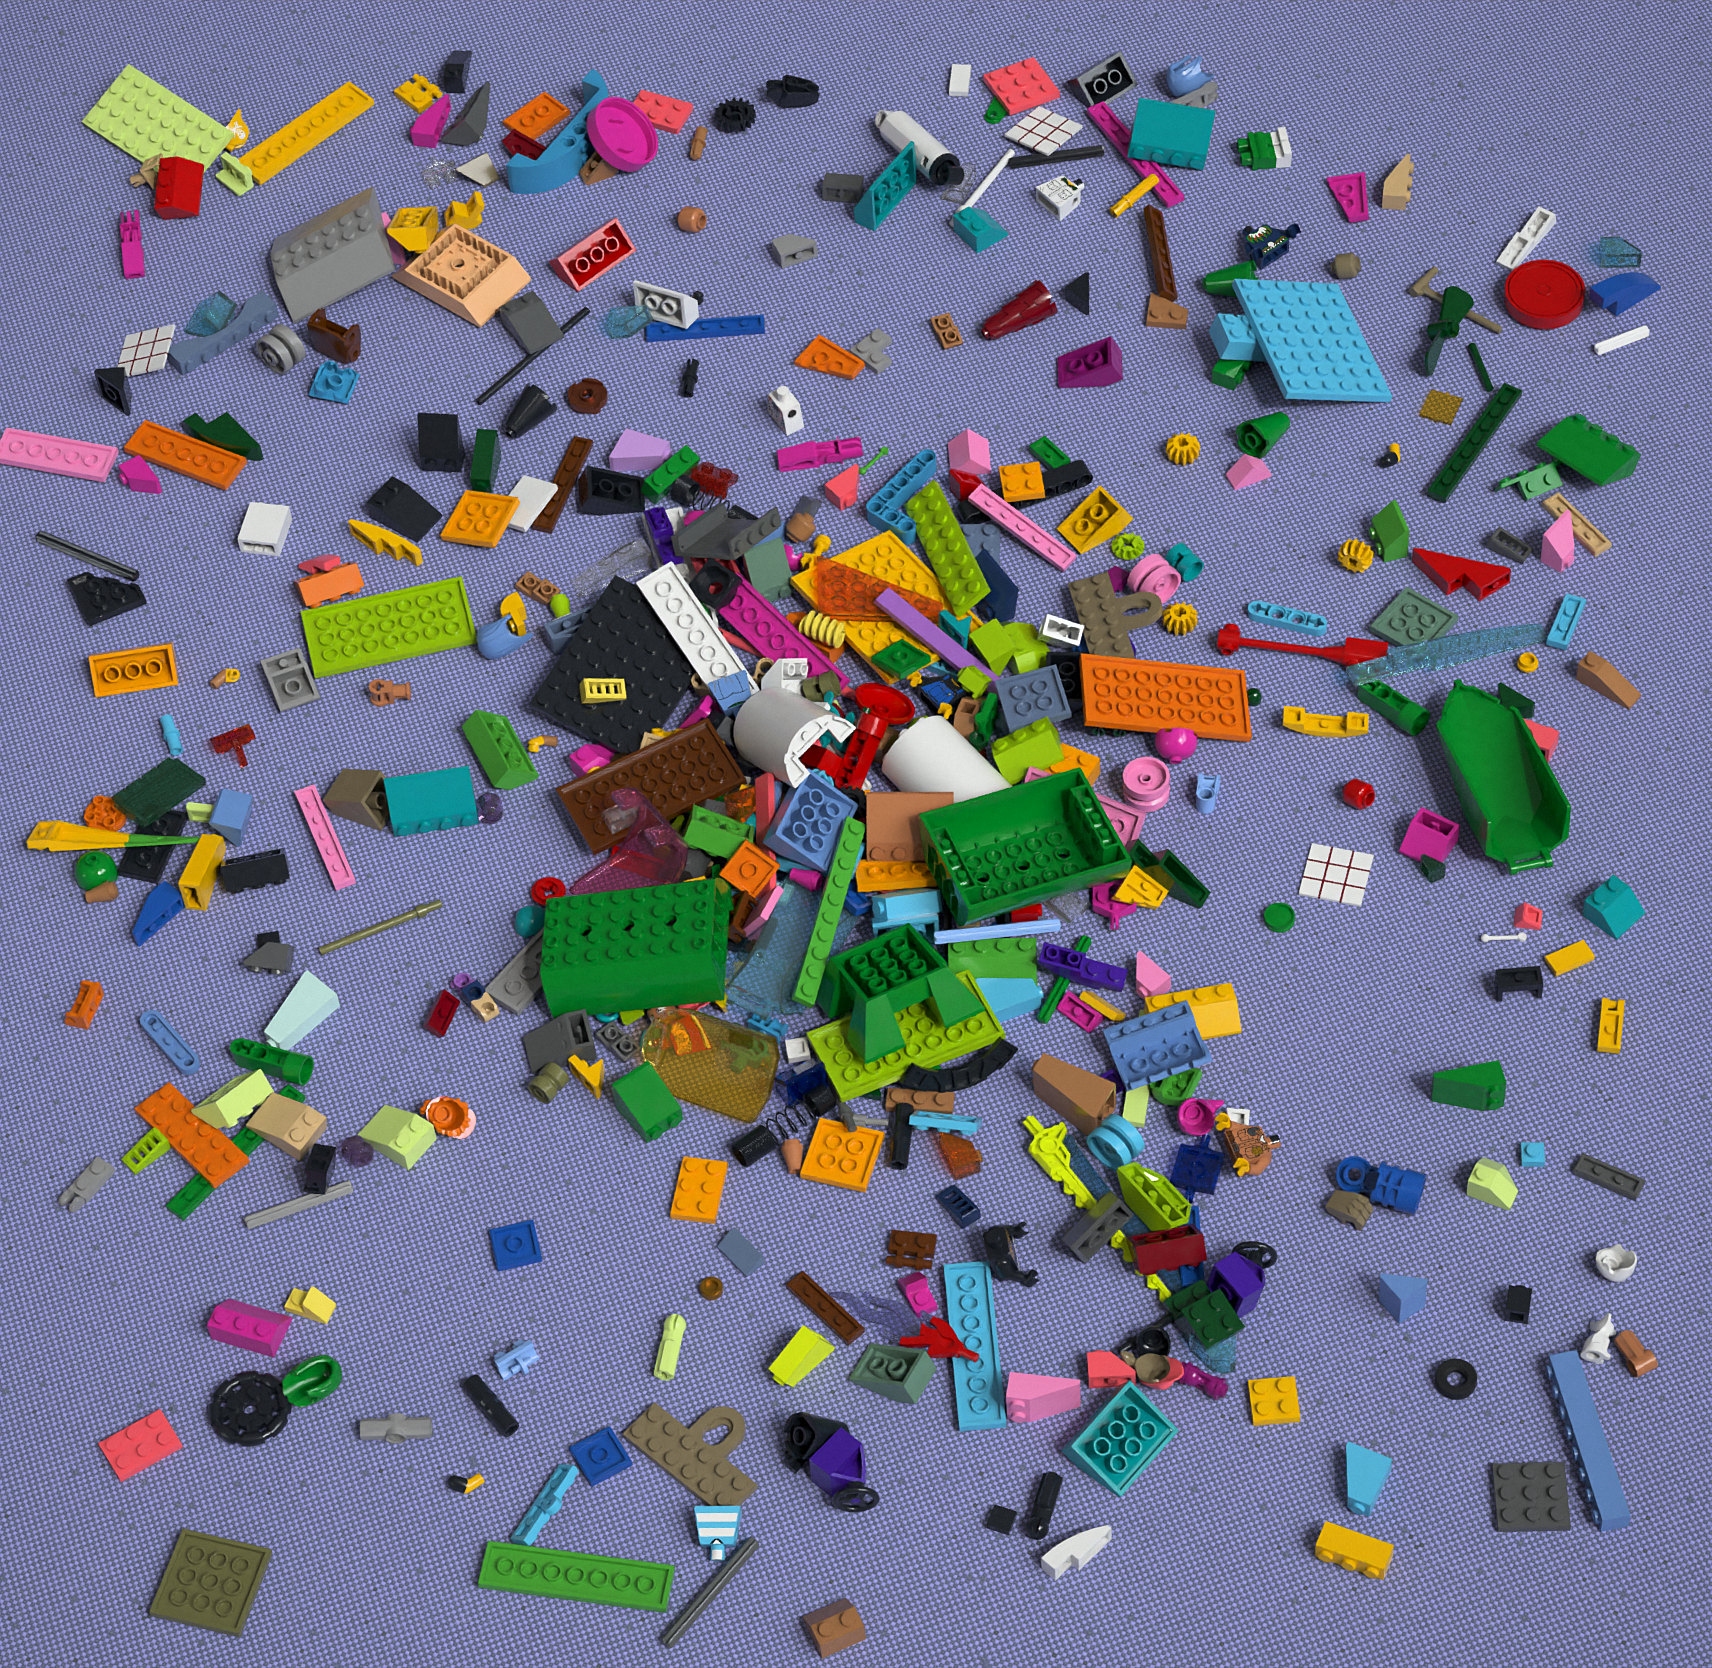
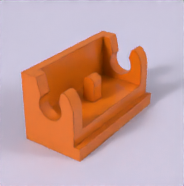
[64,980,104,1030]

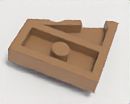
[1146,293,1188,329]

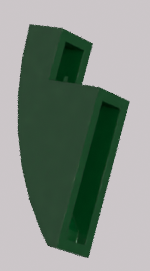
[183,412,264,461]
[1125,839,1211,909]

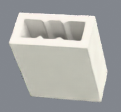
[238,502,292,556]

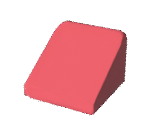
[1514,902,1543,930]

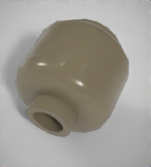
[1331,252,1361,280]

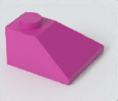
[569,744,614,777]

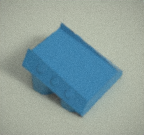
[308,361,360,404]

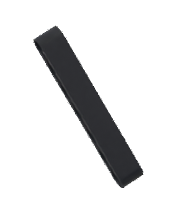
[956,460,1093,524]

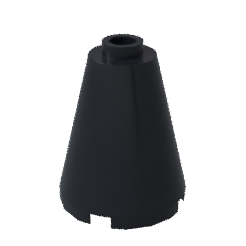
[503,383,557,438]
[784,1412,850,1460]

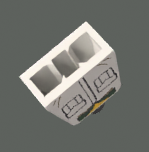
[1036,176,1084,221]
[1037,614,1084,648]

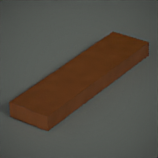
[786,1271,865,1346]

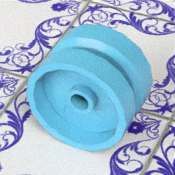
[1087,1114,1145,1172]

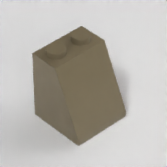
[323,769,390,831]

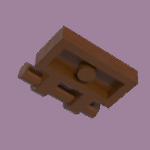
[886,1230,937,1271]

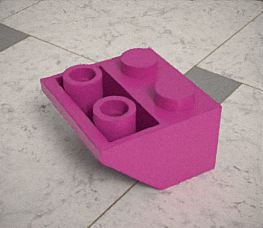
[1399,807,1460,870]

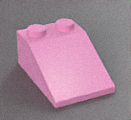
[1006,1372,1081,1423]

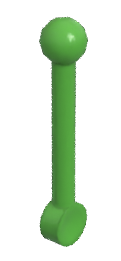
[859,447,889,475]

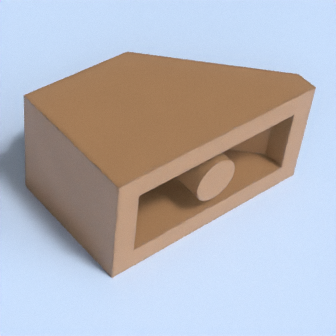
[579,151,619,185]

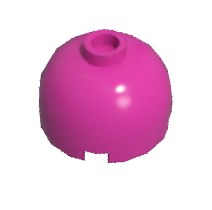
[1155,728,1198,764]

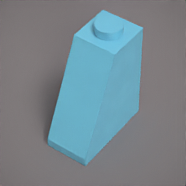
[872,888,942,919]
[975,978,1044,1023]
[1345,1441,1392,1516]

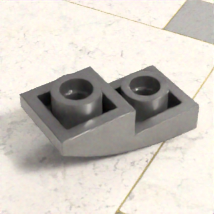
[595,1021,642,1063]

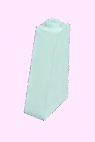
[264,970,340,1051]

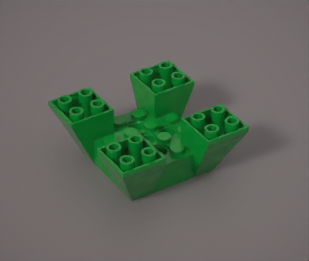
[815,923,985,1064]

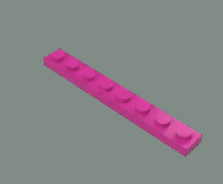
[1087,101,1184,208]

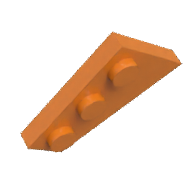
[794,334,865,380]

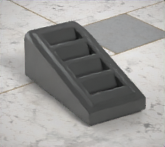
[1485,526,1534,564]

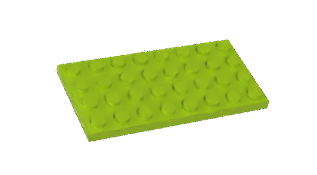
[301,576,478,679]
[806,969,1006,1103]

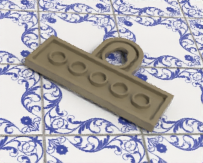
[1068,572,1163,659]
[623,1403,758,1506]

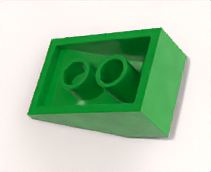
[1431,1060,1507,1111]

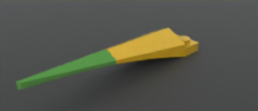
[27,820,200,851]

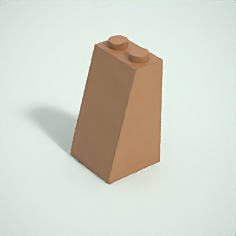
[1031,1053,1116,1136]

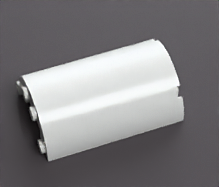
[734,687,856,788]
[882,716,1013,804]

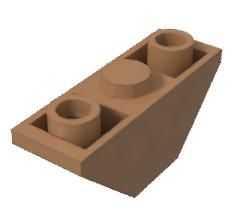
[953,695,987,741]

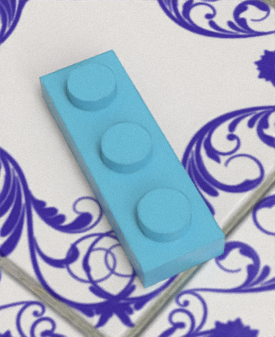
[1546,593,1586,650]

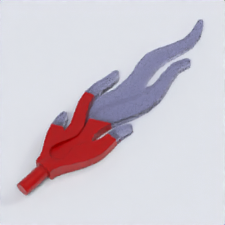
[829,1291,979,1362]

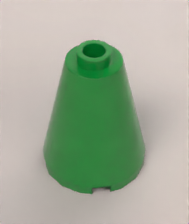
[1203,260,1258,298]
[1236,412,1290,459]

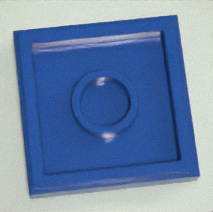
[489,1220,543,1272]
[569,1426,633,1487]

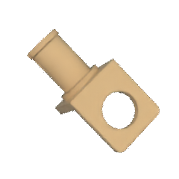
[130,153,163,190]

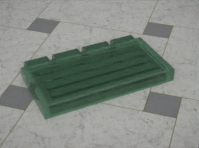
[112,757,206,828]

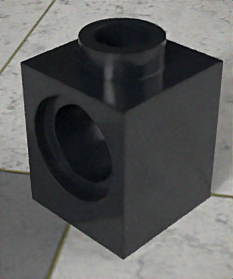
[1504,1285,1532,1324]

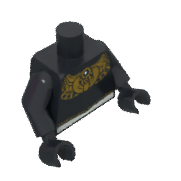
[983,1222,1039,1287]

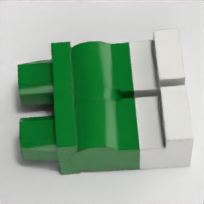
[1237,127,1292,171]

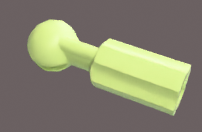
[654,1314,686,1381]

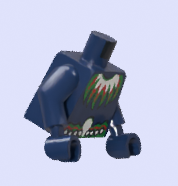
[1242,223,1301,270]

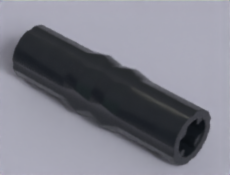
[889,1102,914,1170]
[463,1375,519,1437]

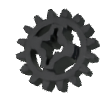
[714,97,756,133]

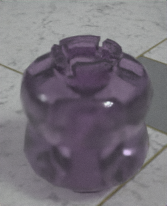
[476,792,504,824]
[341,1135,374,1168]

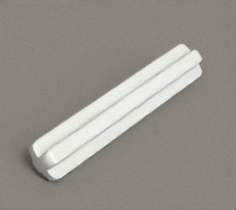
[1594,325,1650,355]

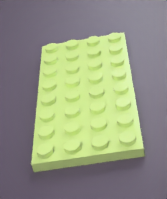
[81,64,235,174]

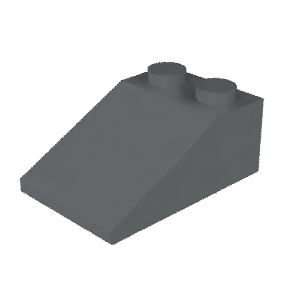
[499,291,565,354]

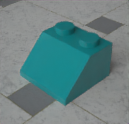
[953,206,1008,253]
[1582,875,1645,940]

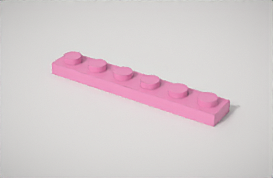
[968,483,1077,572]
[294,785,356,891]

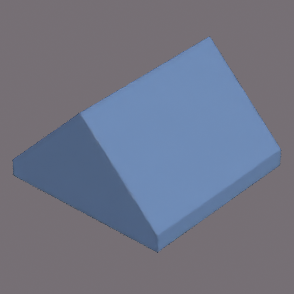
[209,788,253,847]
[1379,1273,1428,1324]

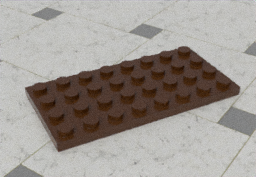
[556,718,747,856]

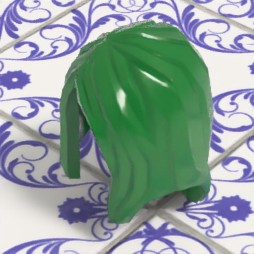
[282,1355,342,1407]

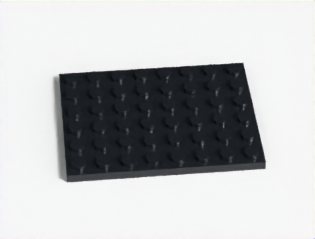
[529,575,723,754]

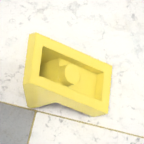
[284,1286,336,1324]

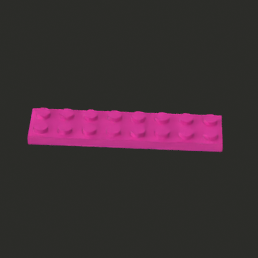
[719,572,851,701]

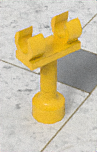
[801,535,831,570]

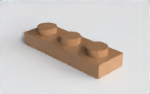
[885,1088,955,1114]

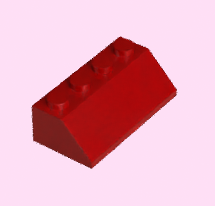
[549,218,637,292]

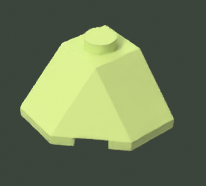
[1467,1157,1518,1211]

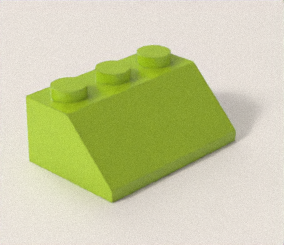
[991,716,1065,785]

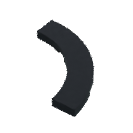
[899,1037,1019,1093]

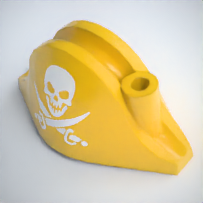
[225,108,249,152]

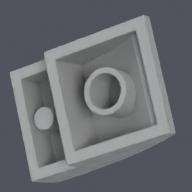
[260,647,320,712]

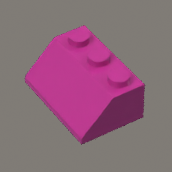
[207,1299,293,1358]

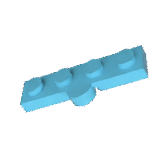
[510,1464,579,1546]

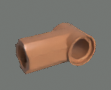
[1614,1330,1658,1378]

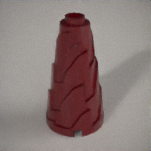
[980,279,1058,341]

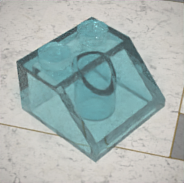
[184,290,237,337]

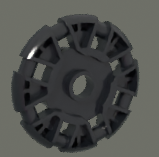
[208,1371,292,1447]

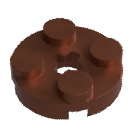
[568,378,608,415]

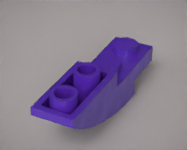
[644,507,684,566]
[1038,942,1128,992]

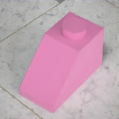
[1136,951,1171,999]

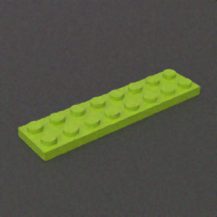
[904,479,991,617]

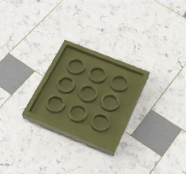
[149,1529,273,1638]

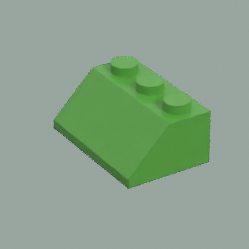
[683,804,754,860]

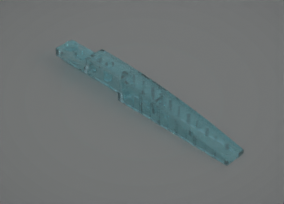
[1346,623,1548,687]

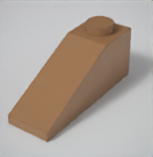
[1576,651,1641,710]

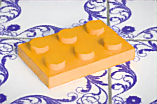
[670,1156,728,1224]

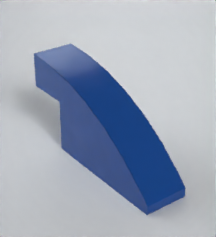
[1589,272,1661,317]

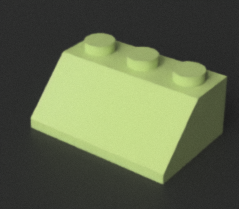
[191,1069,274,1129]

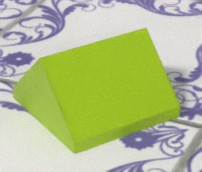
[968,619,1017,676]

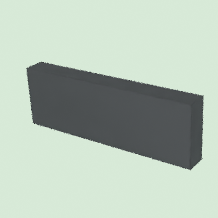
[1572,1153,1646,1202]

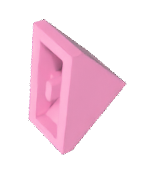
[1226,454,1272,490]

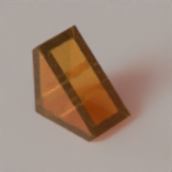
[724,786,756,823]

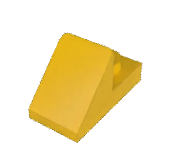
[568,1055,605,1099]

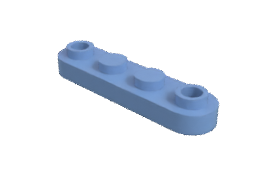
[140,1010,200,1075]

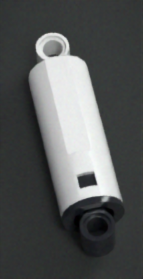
[875,110,964,186]

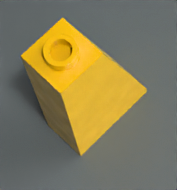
[178,834,226,911]

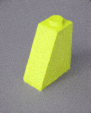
[768,1325,836,1387]

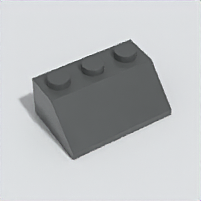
[1061,1191,1134,1264]

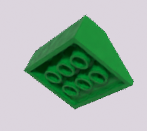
[1536,414,1641,486]

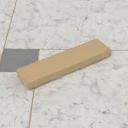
[1542,492,1612,557]

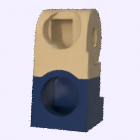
[461,980,500,1023]

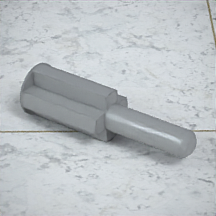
[842,1114,889,1128]

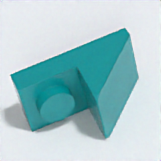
[938,609,972,650]

